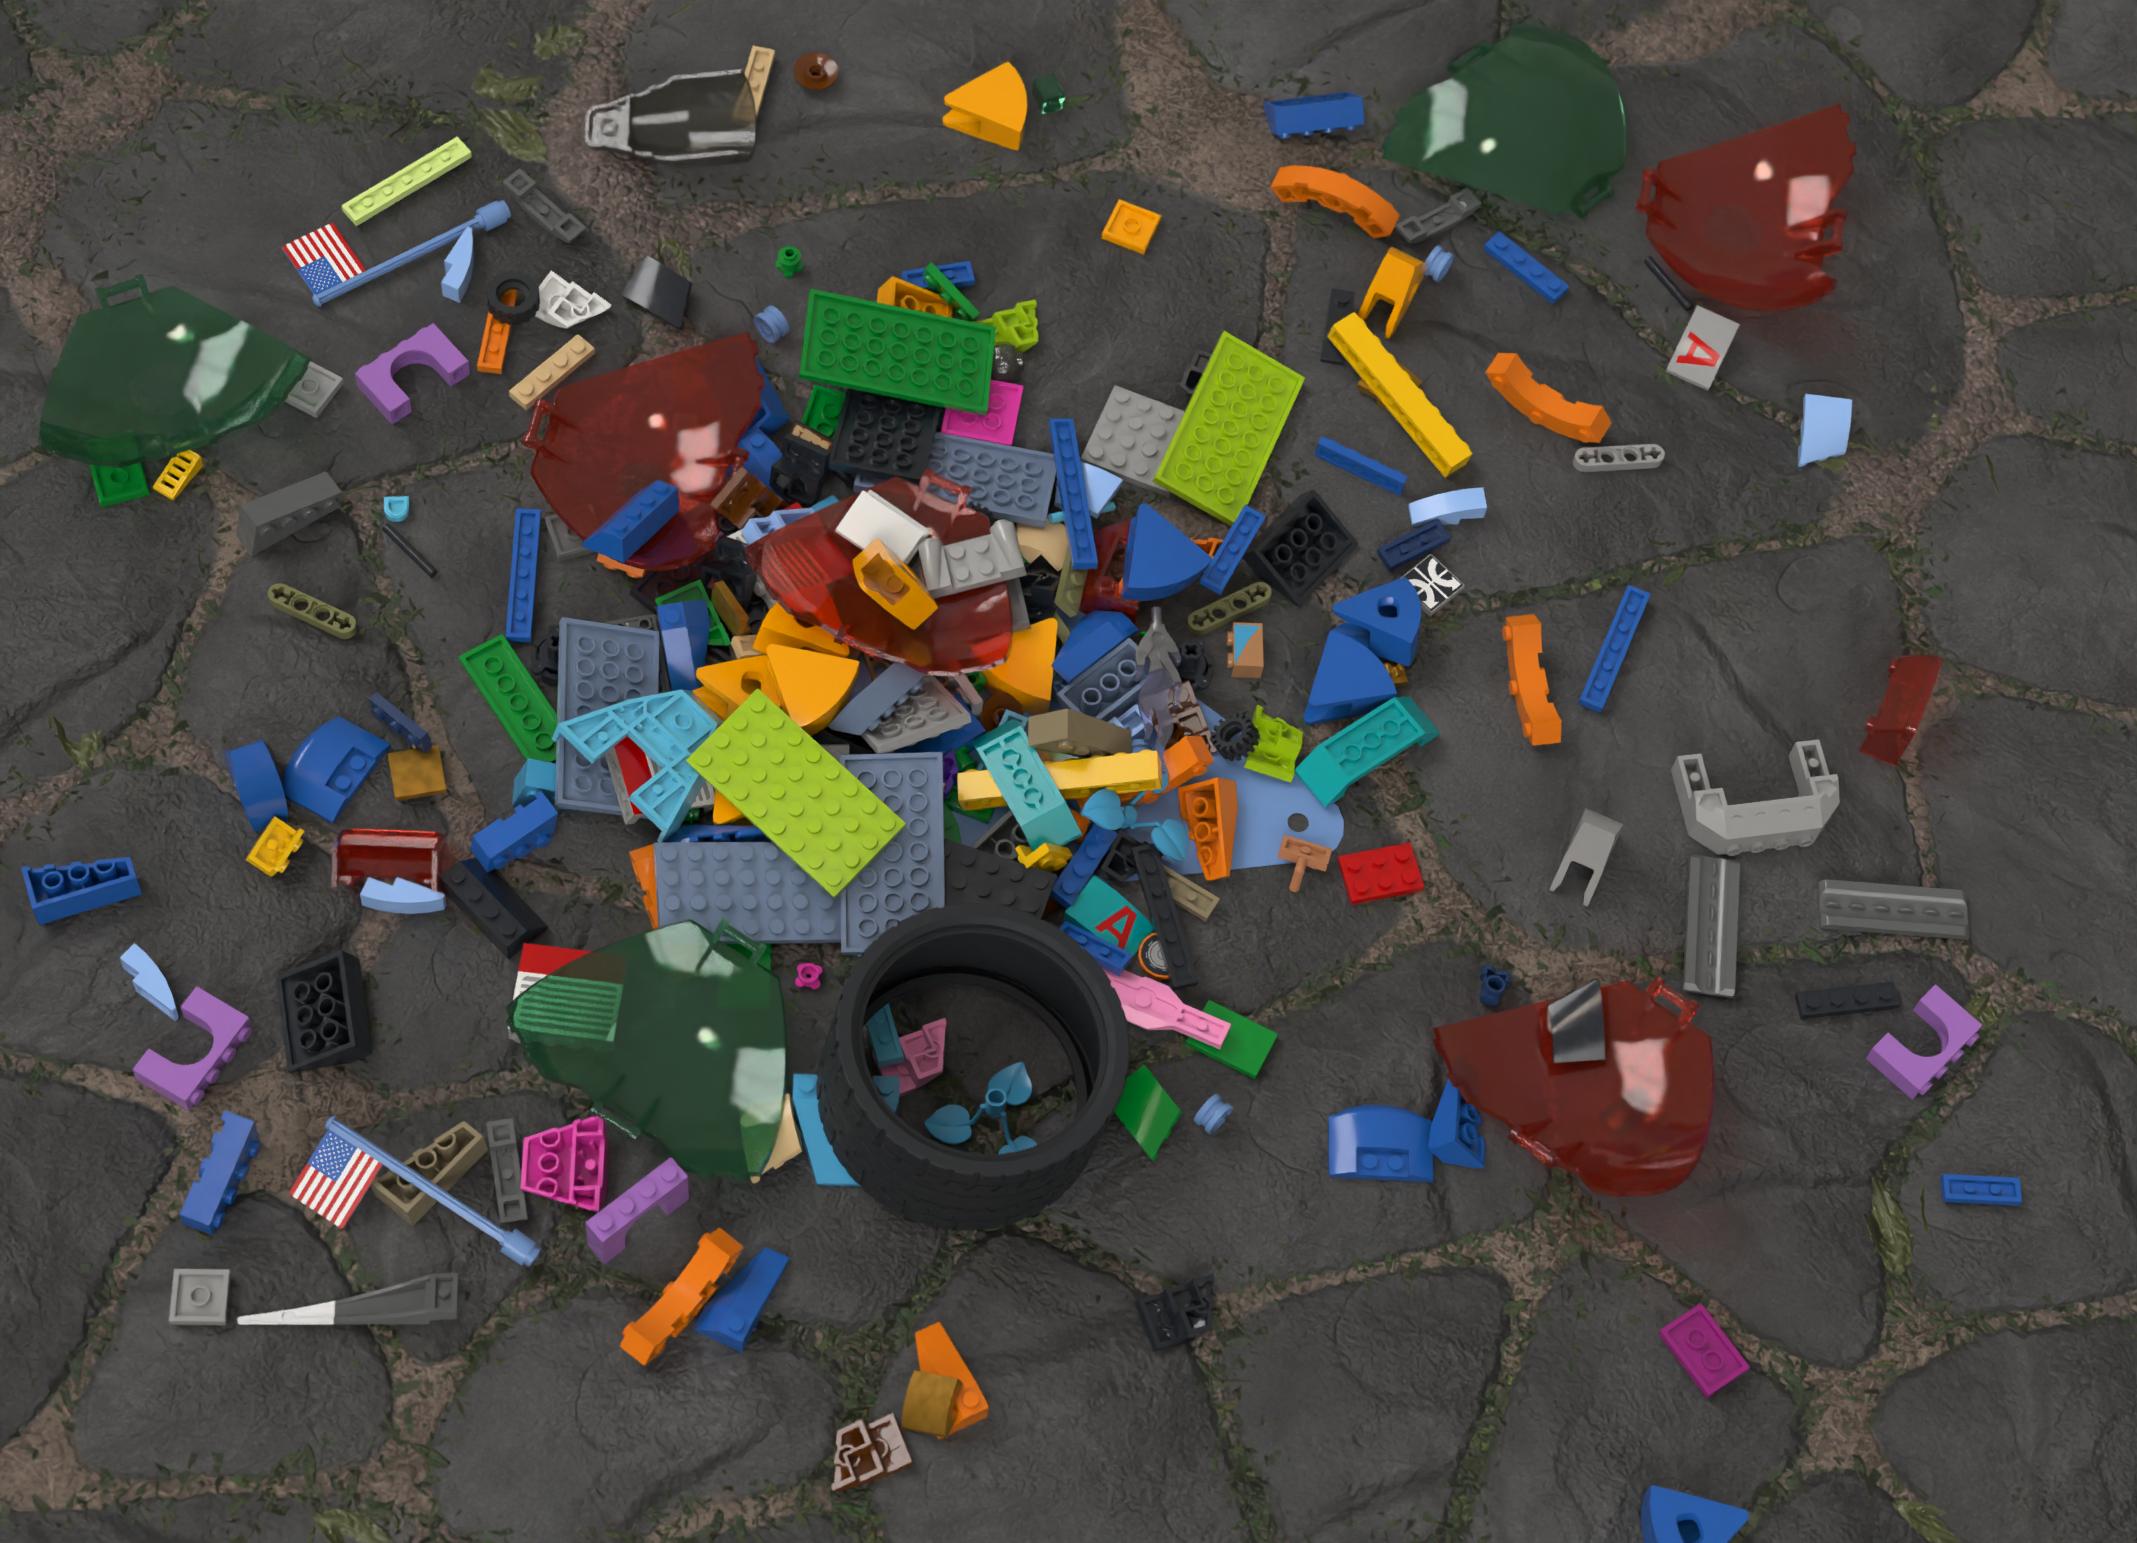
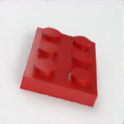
[1337,842,1424,905]

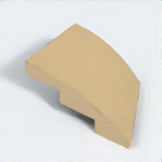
[1016,514,1068,571]
[739,1093,802,1183]

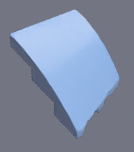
[1798,394,1852,467]
[1054,462,1123,519]

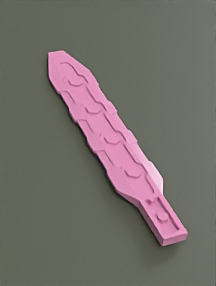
[1102,968,1231,1049]

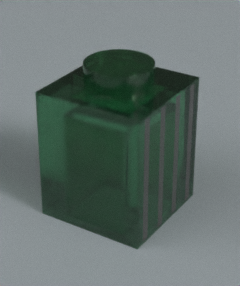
[1032,74,1065,114]

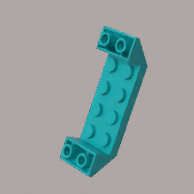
[1295,697,1440,808]
[971,718,1082,851]

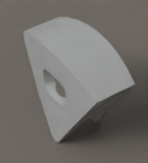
[1549,808,1624,907]

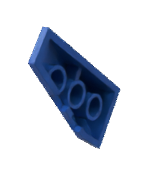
[722,428,820,503]
[1051,610,1139,683]
[665,825,772,843]

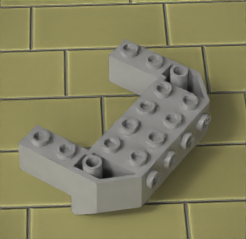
[1671,740,1840,856]

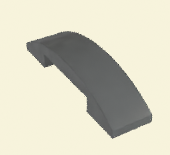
[503,168,586,244]
[1395,188,1481,243]
[486,1118,528,1225]

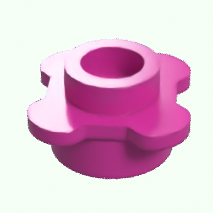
[795,963,822,990]

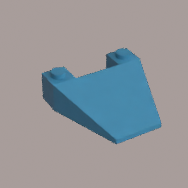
[793,1074,899,1186]

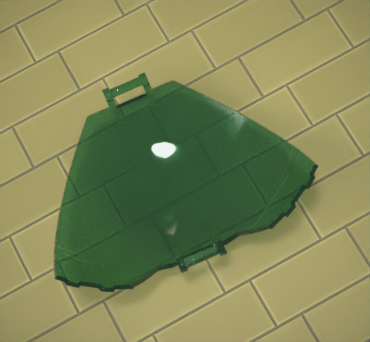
[1381,23,1626,219]
[38,274,312,468]
[506,918,787,1181]

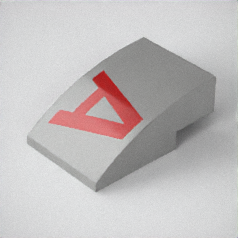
[1666,305,1740,391]

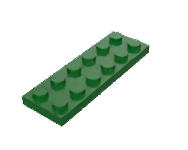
[458,634,557,764]

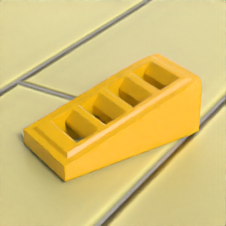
[153,445,203,501]

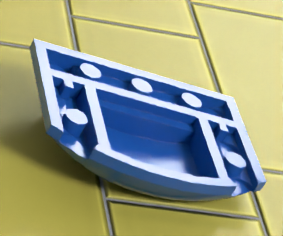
[283,716,391,824]
[1328,1105,1433,1182]

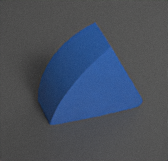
[1121,504,1213,601]
[1332,577,1421,666]
[1303,631,1397,725]
[222,738,288,832]
[1641,1485,1749,1543]

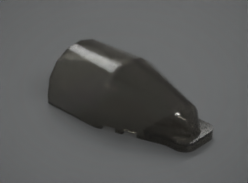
[584,69,757,169]

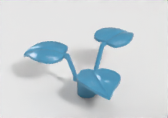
[1081,758,1189,863]
[925,1062,1037,1154]

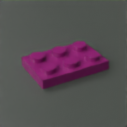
[1657,1303,1750,1398]

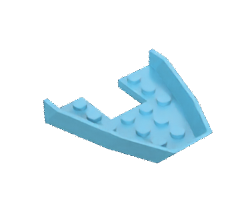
[552,689,724,843]

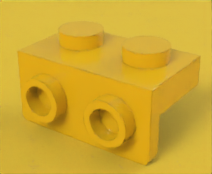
[245,816,304,877]
[1015,843,1073,873]

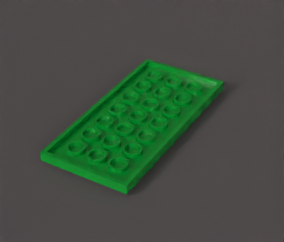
[798,289,996,416]

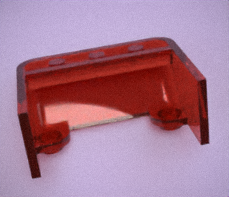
[1079,519,1139,625]
[1859,655,1944,766]
[331,829,445,891]

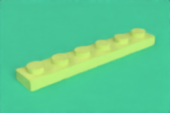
[342,137,472,226]

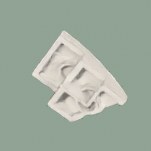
[536,271,611,329]

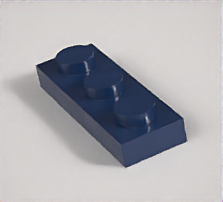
[1377,519,1451,572]
[369,692,432,753]

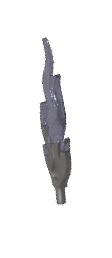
[1135,607,1182,774]

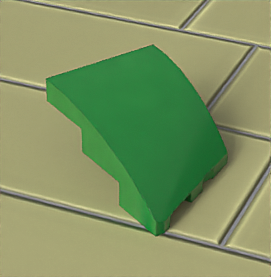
[655,580,731,646]
[1114,1065,1182,1161]

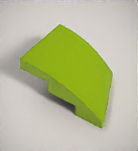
[974,300,1038,365]
[1244,705,1303,783]

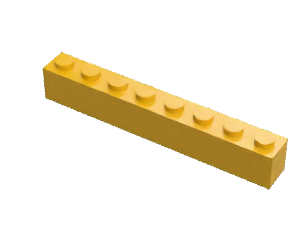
[1327,312,1473,478]
[957,749,1162,811]

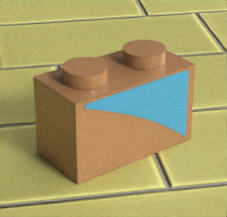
[1226,622,1264,678]

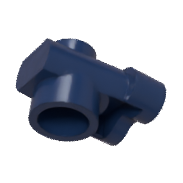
[1480,965,1511,1007]

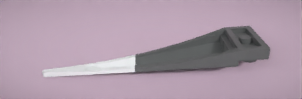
[237,1273,459,1324]

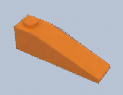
[1178,777,1238,881]
[915,1322,989,1440]

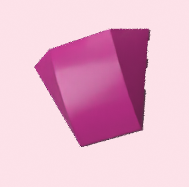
[521,1111,609,1212]

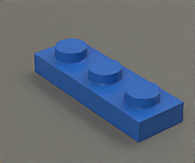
[901,261,975,292]
[1059,921,1133,977]
[1940,1174,2022,1206]

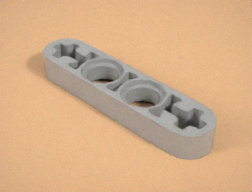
[1573,444,1665,472]

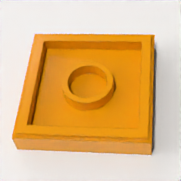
[1101,200,1162,255]

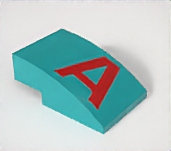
[1063,875,1154,958]

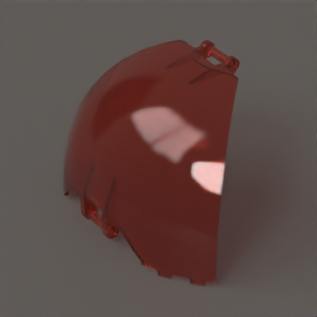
[1636,103,1857,312]
[521,332,765,571]
[744,468,1013,677]
[1433,977,1714,1197]

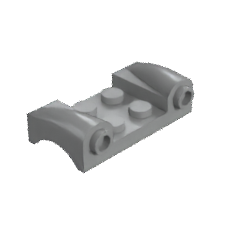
[918,519,1027,599]

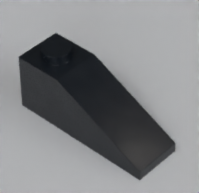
[1320,288,1355,365]

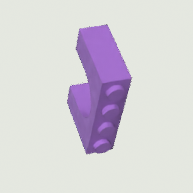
[355,323,470,424]
[1865,984,1982,1100]
[132,986,252,1111]
[585,1157,689,1265]

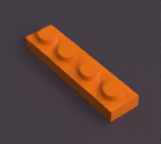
[477,290,518,374]

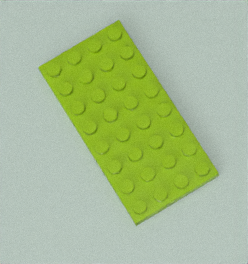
[1152,331,1305,527]
[686,688,906,899]

